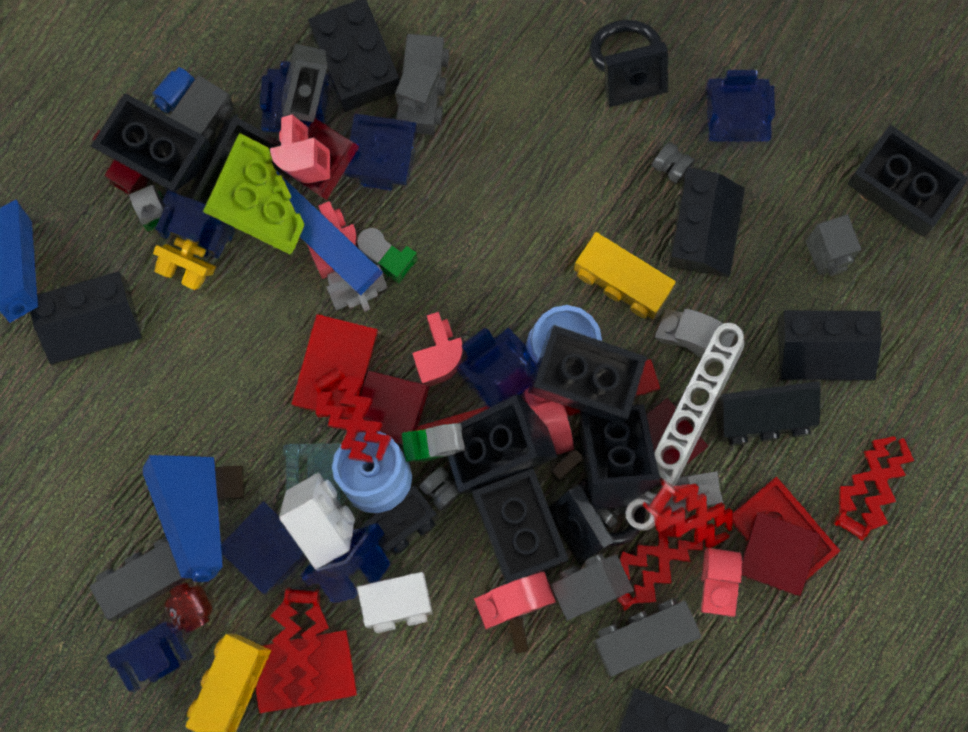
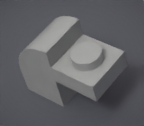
[655,309,735,358]

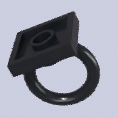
[589,20,668,107]
[549,478,646,565]

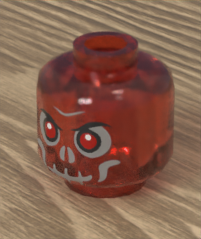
[164,582,213,633]

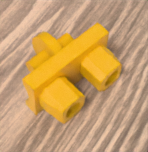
[153,233,216,290]

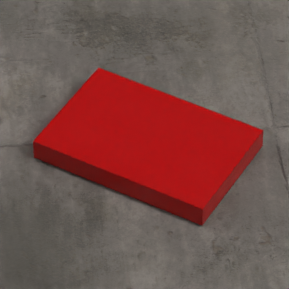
[291,314,378,419]
[732,477,840,580]
[255,630,358,714]

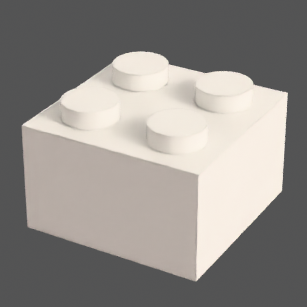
[279,472,355,569]
[357,572,433,633]

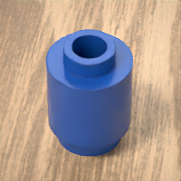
[152,67,195,114]

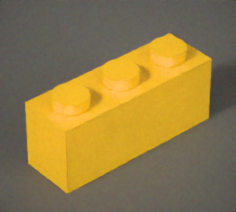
[574,232,676,319]
[185,634,271,732]

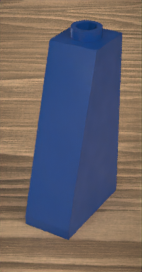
[0,199,38,323]
[142,455,223,582]

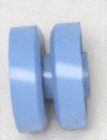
[526,305,602,370]
[332,431,412,513]

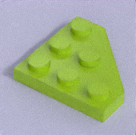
[203,133,305,255]

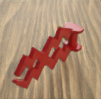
[310,363,391,463]
[833,436,914,541]
[643,478,732,548]
[617,525,703,611]
[270,587,329,707]

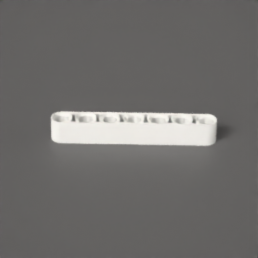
[626,323,745,531]

